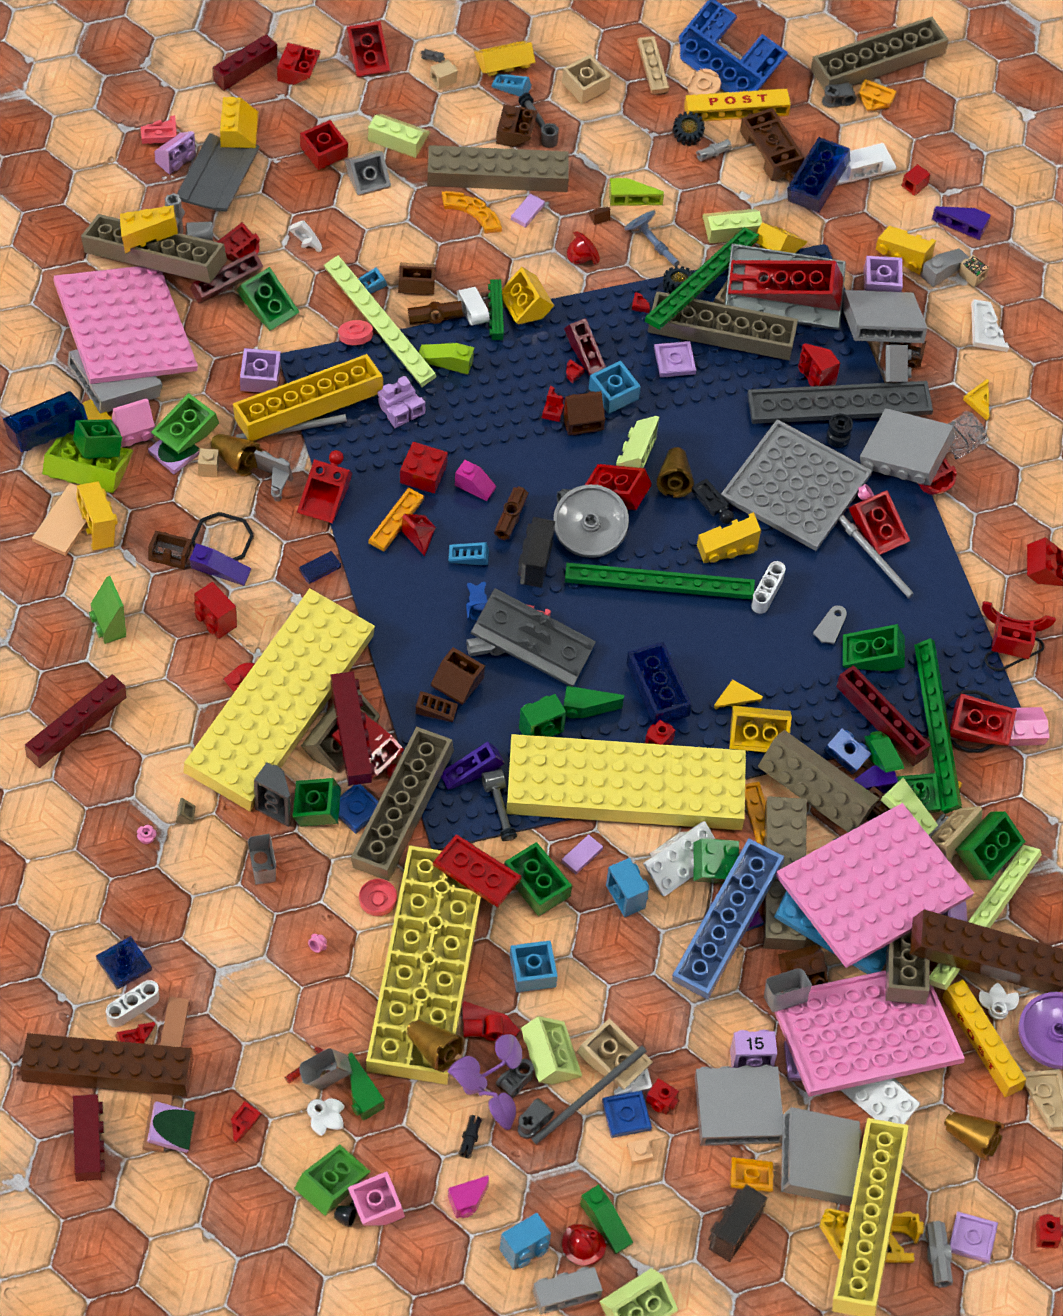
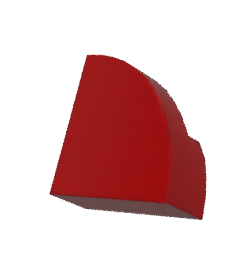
[632,292,650,313]
[566,359,584,383]

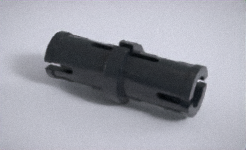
[458,1115,482,1158]

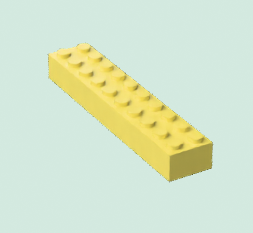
[832,1118,909,1316]

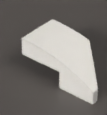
[289,220,323,252]
[614,1069,652,1095]

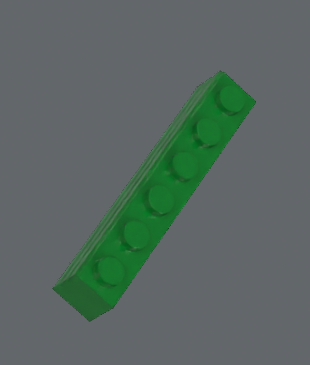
[488,279,504,340]

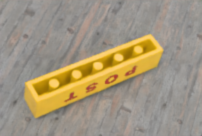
[684,89,791,121]
[943,979,1027,1098]

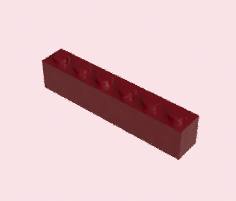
[836,665,931,767]
[330,671,375,786]
[25,674,127,769]

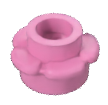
[857,484,874,501]
[137,825,156,844]
[308,933,327,953]

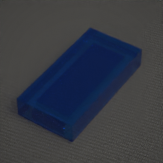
[299,551,341,584]

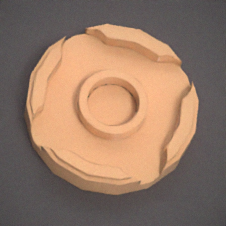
[687,69,721,95]

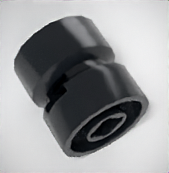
[826,413,853,448]

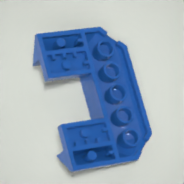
[679,0,789,92]

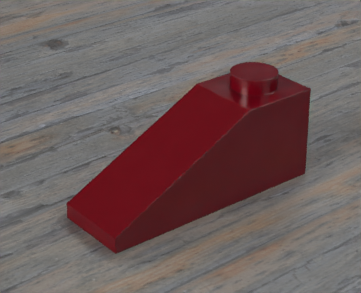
[564,318,606,375]

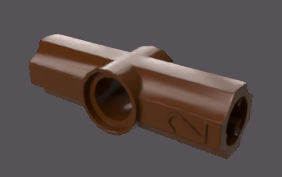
[408,301,463,324]
[494,486,529,540]

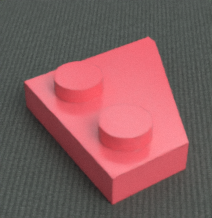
[141,115,177,144]

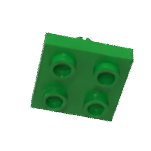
[897,773,941,813]

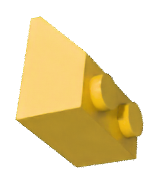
[756,222,807,253]

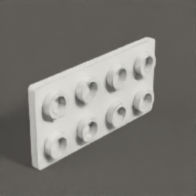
[820,143,896,186]
[643,821,715,896]
[841,1078,920,1125]

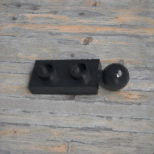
[691,478,734,524]

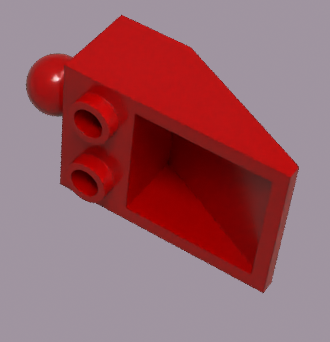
[297,450,353,524]
[332,711,404,778]

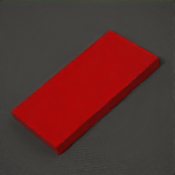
[433,834,522,908]

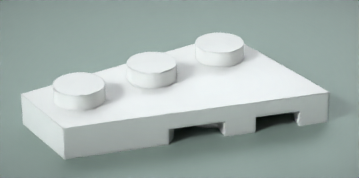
[971,299,1009,352]

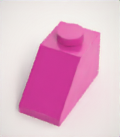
[455,460,496,501]
[448,1175,489,1218]

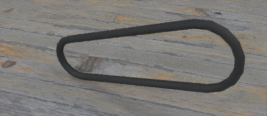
[984,637,1044,671]

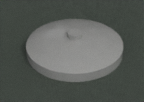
[553,485,629,558]

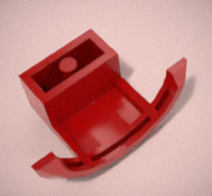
[982,601,1056,659]

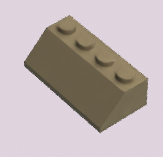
[301,690,380,772]

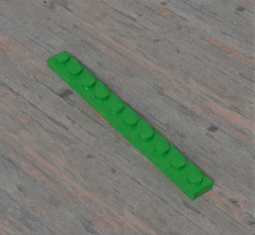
[645,227,759,330]
[565,563,755,599]
[914,638,962,814]

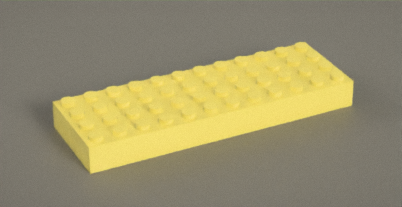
[183,588,375,811]
[506,734,746,830]
[366,846,482,1085]

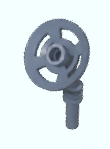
[624,210,679,267]

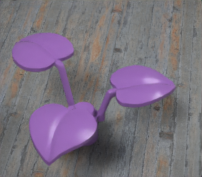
[448,1034,522,1130]

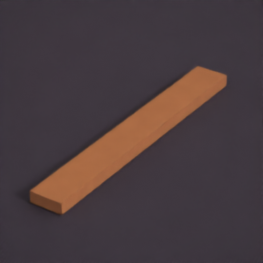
[143,997,189,1152]

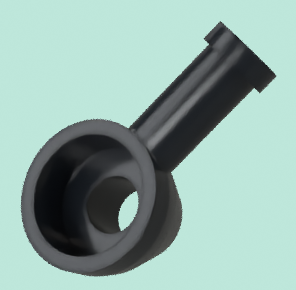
[334,1200,357,1228]

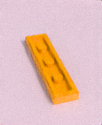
[368,487,424,552]
[745,782,766,846]

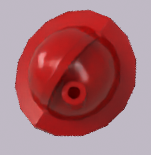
[567,231,600,264]
[562,1224,606,1266]

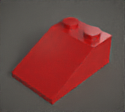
[346,21,391,77]
[585,464,652,510]
[849,490,910,555]
[949,694,1017,746]

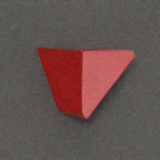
[402,514,436,556]

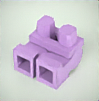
[377,376,425,428]

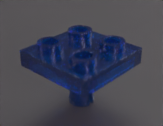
[96,936,152,990]

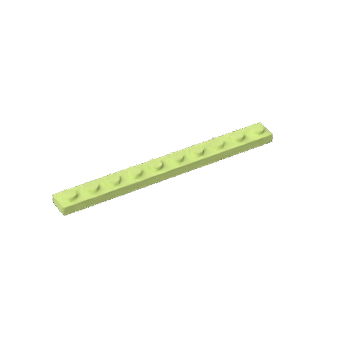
[324,255,437,387]
[929,845,1042,990]

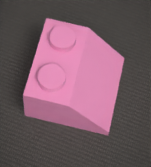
[112,398,155,448]
[1008,707,1049,746]
[348,1172,405,1226]

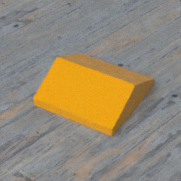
[730,1157,773,1192]

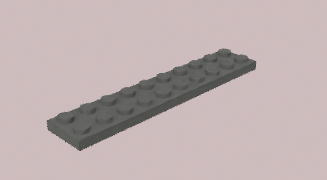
[747,381,933,424]

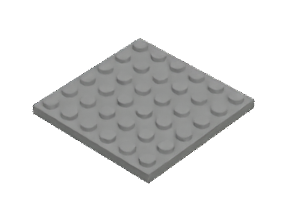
[721,419,872,551]

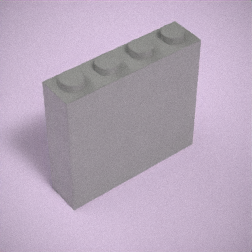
[842,290,928,343]
[68,349,162,414]
[860,408,955,486]
[694,1065,783,1146]
[781,1107,862,1206]

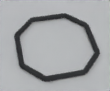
[191,512,254,561]

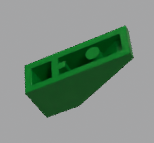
[563,686,624,718]
[864,731,904,772]
[348,1052,385,1121]
[580,1184,633,1254]

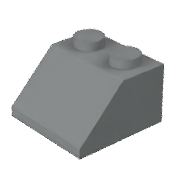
[344,150,391,195]
[886,345,911,382]

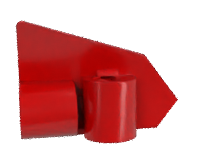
[462,1001,520,1041]

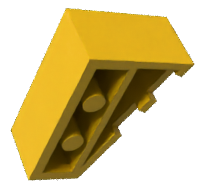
[120,205,178,253]
[875,226,936,275]
[76,481,118,551]
[697,512,761,563]

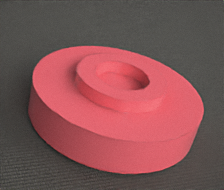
[338,320,373,345]
[359,879,397,916]

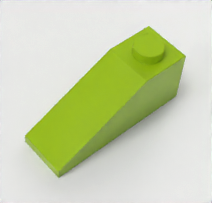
[609,178,664,206]
[418,343,474,374]

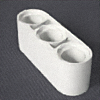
[457,287,490,326]
[751,561,786,614]
[106,980,159,1027]

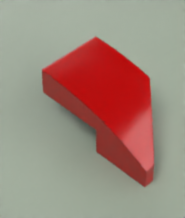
[542,386,564,422]
[116,1022,156,1044]
[231,1101,262,1143]

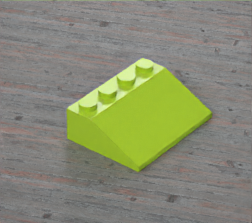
[42,432,133,493]

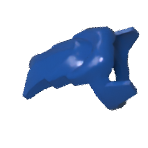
[466,582,488,621]

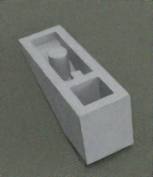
[921,248,970,287]

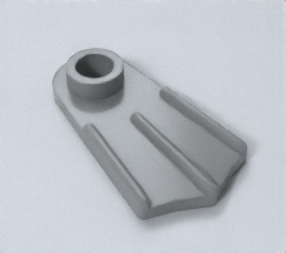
[813,605,847,644]

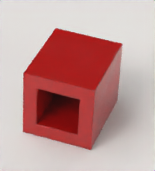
[902,164,931,196]

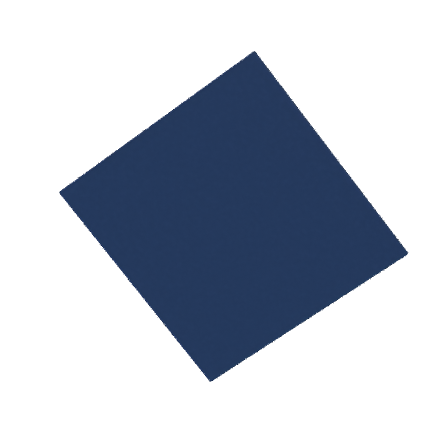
[281,244,1021,850]

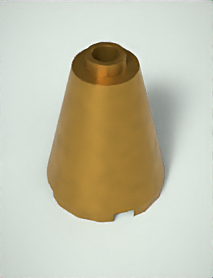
[211,434,262,477]
[657,447,694,498]
[407,1020,464,1072]
[944,1112,1005,1161]

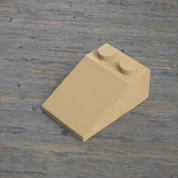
[577,1018,653,1090]

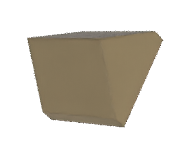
[176,798,196,824]

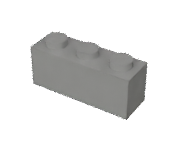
[533,1267,602,1315]

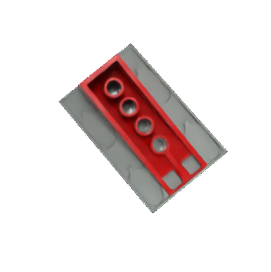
[725,244,846,330]

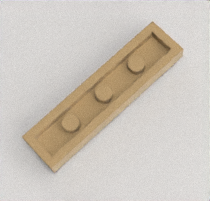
[637,36,669,94]

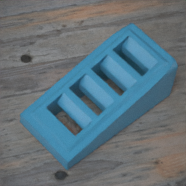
[492,74,531,96]
[358,267,388,294]
[448,542,489,565]

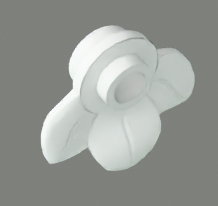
[979,983,1019,1020]
[307,1098,345,1136]

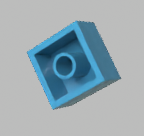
[589,361,641,414]
[606,858,650,917]
[509,940,558,993]
[499,1213,551,1270]

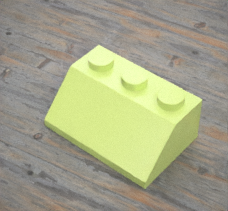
[368,114,430,158]
[703,209,762,244]
[616,416,659,468]
[521,1016,582,1085]
[600,1268,678,1316]

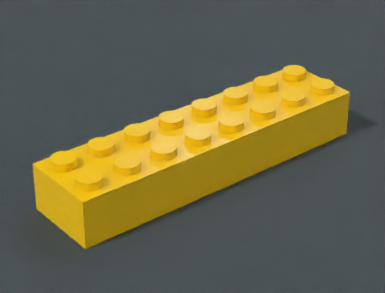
[233,354,384,441]

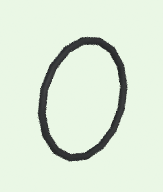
[945,690,998,753]

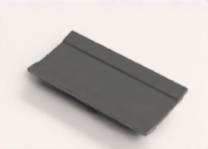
[177,133,260,211]
[470,588,596,687]

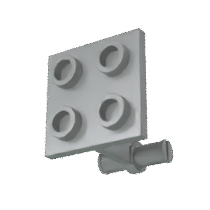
[254,450,293,502]

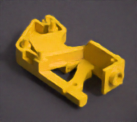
[819,1208,924,1263]

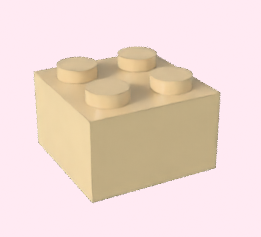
[562,54,611,104]

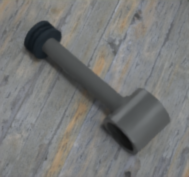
[518,93,559,148]
[482,769,517,841]

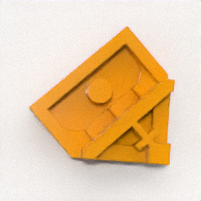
[858,79,896,111]

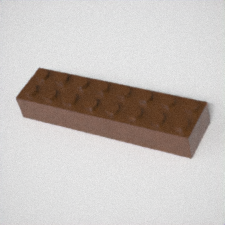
[910,909,1063,993]
[20,1033,193,1097]

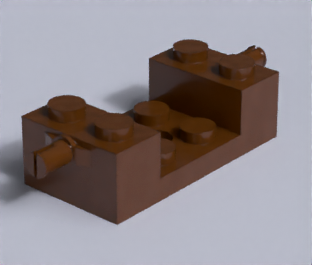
[740,108,805,185]

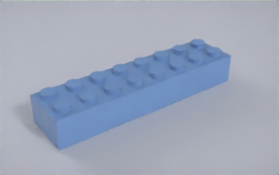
[672,838,784,1000]

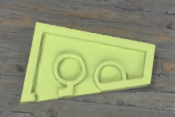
[881,778,938,835]

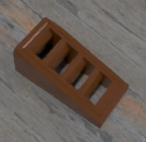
[415,691,458,722]

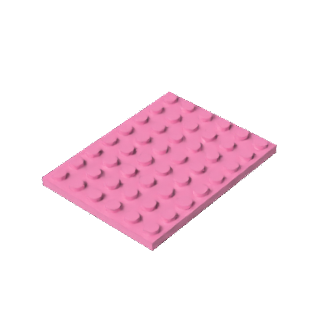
[53,266,198,384]
[775,803,974,968]
[774,970,965,1097]

